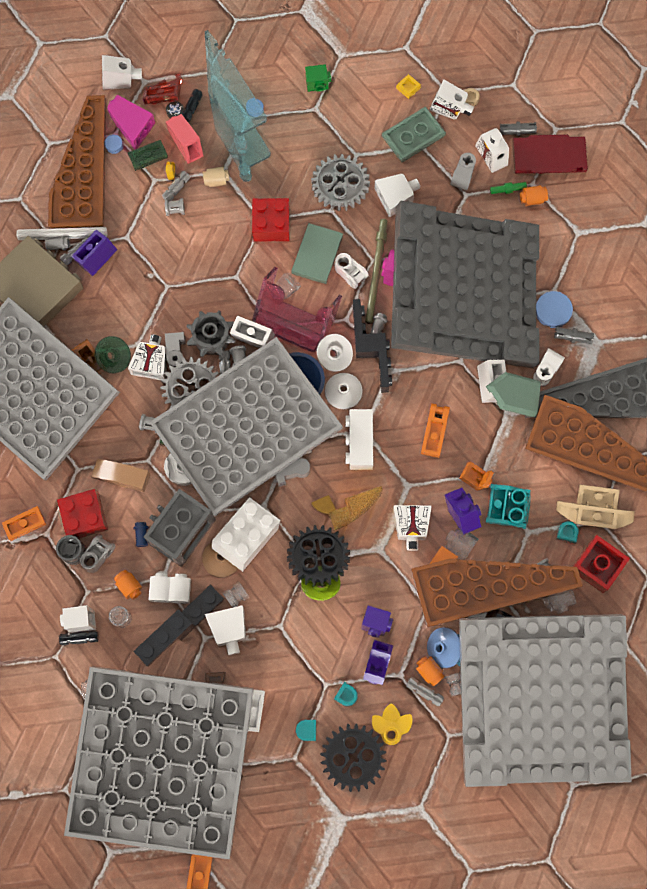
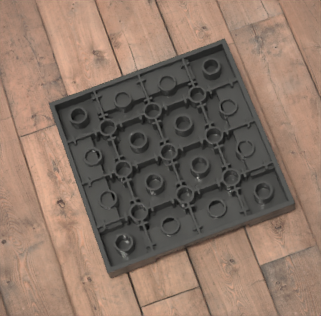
[391,201,539,368]

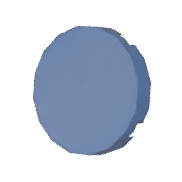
[536,291,573,328]

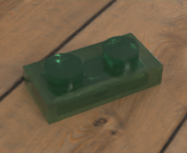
[128,140,168,171]

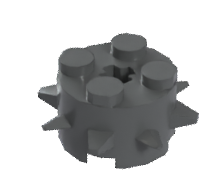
[186,310,235,357]

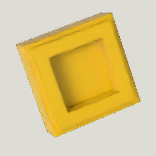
[396,74,421,99]

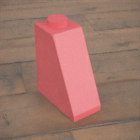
[166,114,203,164]

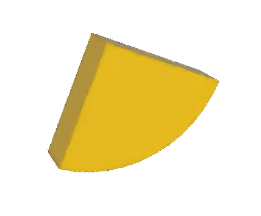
[166,161,176,180]

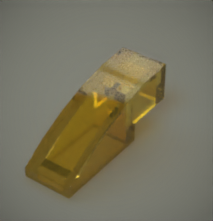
[329,486,383,531]

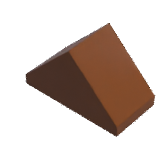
[72,339,108,374]

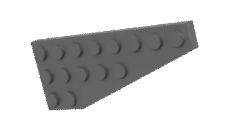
[524,358,647,418]

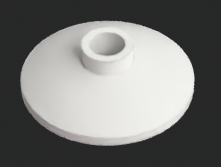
[317,334,353,372]
[325,373,362,409]

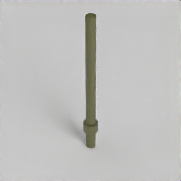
[365,219,388,324]

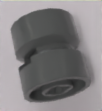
[56,535,87,565]

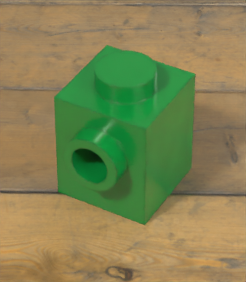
[305,64,331,92]

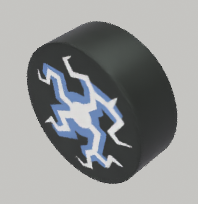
[166,101,184,118]

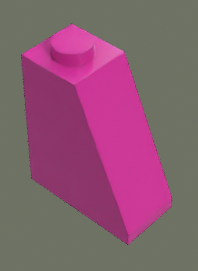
[107,95,155,150]

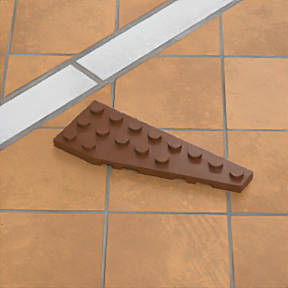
[48,95,106,229]
[525,395,647,492]
[411,559,583,628]

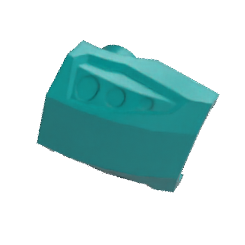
[486,484,531,529]

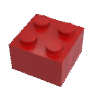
[252,198,290,242]
[57,489,108,539]
[573,535,630,593]

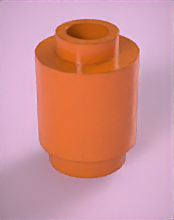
[520,185,548,206]
[114,570,142,600]
[416,656,445,686]

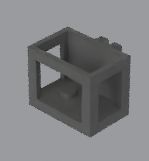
[144,489,216,567]

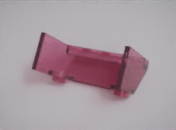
[252,267,342,352]

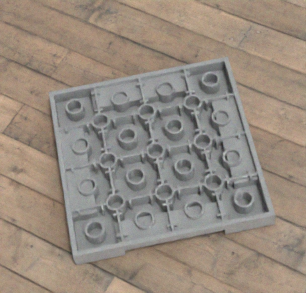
[459,614,632,787]
[64,666,254,859]

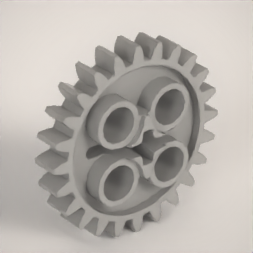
[311,154,370,211]
[160,357,218,409]

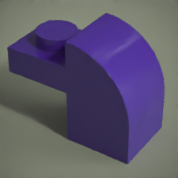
[363,640,393,685]

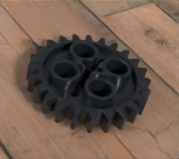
[287,525,350,587]
[320,724,387,792]

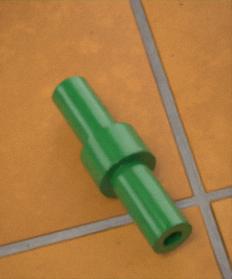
[490,182,527,194]

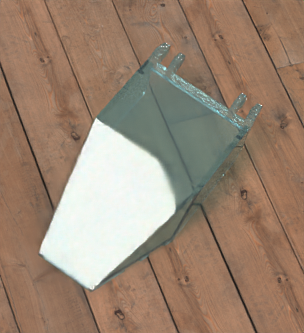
[205,30,271,182]

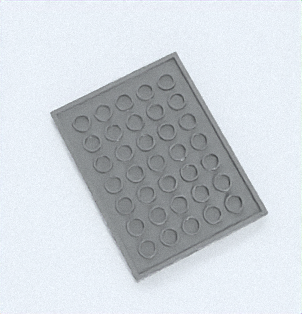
[0,297,120,480]
[149,337,343,516]

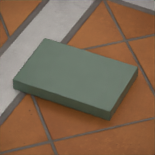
[382,106,446,163]
[291,223,343,284]

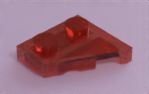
[143,74,182,105]

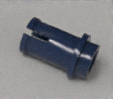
[133,522,149,547]

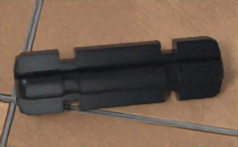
[182,89,203,122]
[59,631,99,645]

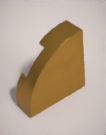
[311,495,337,515]

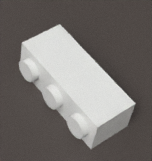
[346,409,373,470]

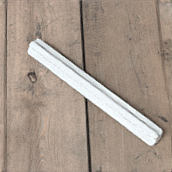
[16,227,108,240]

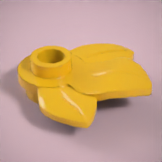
[372,704,412,745]

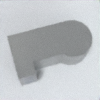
[165,332,186,368]
[276,458,310,487]

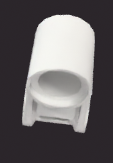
[335,253,369,289]
[533,348,565,386]

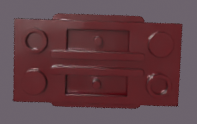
[513,134,588,174]

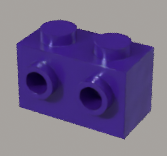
[71,230,117,276]
[444,487,481,534]
[361,605,393,638]

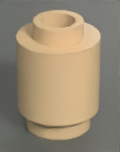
[203,167,230,187]

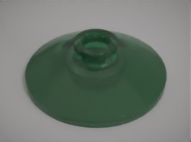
[95,336,131,374]

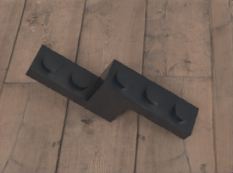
[353,299,392,393]
[133,584,225,667]

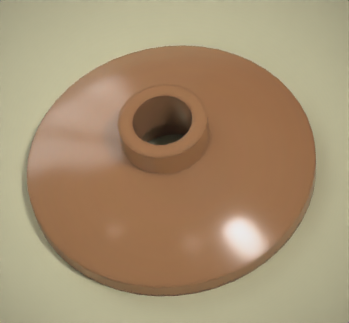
[202,542,238,578]

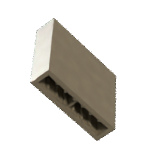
[0,236,84,327]

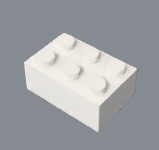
[212,497,280,572]

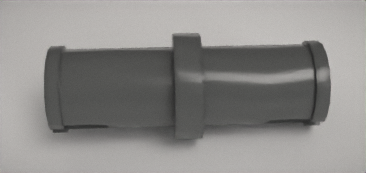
[500,121,537,136]
[554,327,594,345]

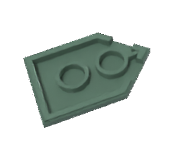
[485,372,541,417]

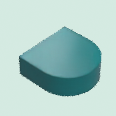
[556,521,579,544]
[334,682,358,706]
[296,720,316,741]

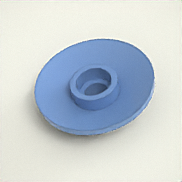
[427,627,460,668]

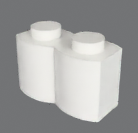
[149,573,191,604]

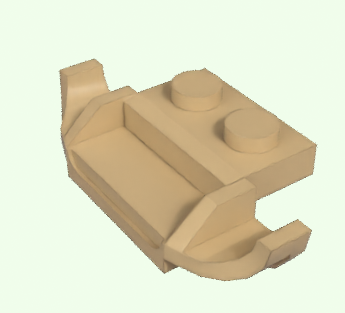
[556,484,635,529]

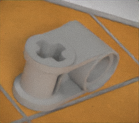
[450,153,476,190]
[80,534,116,573]

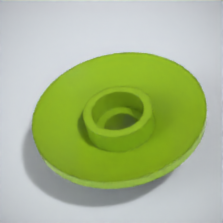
[301,566,341,601]

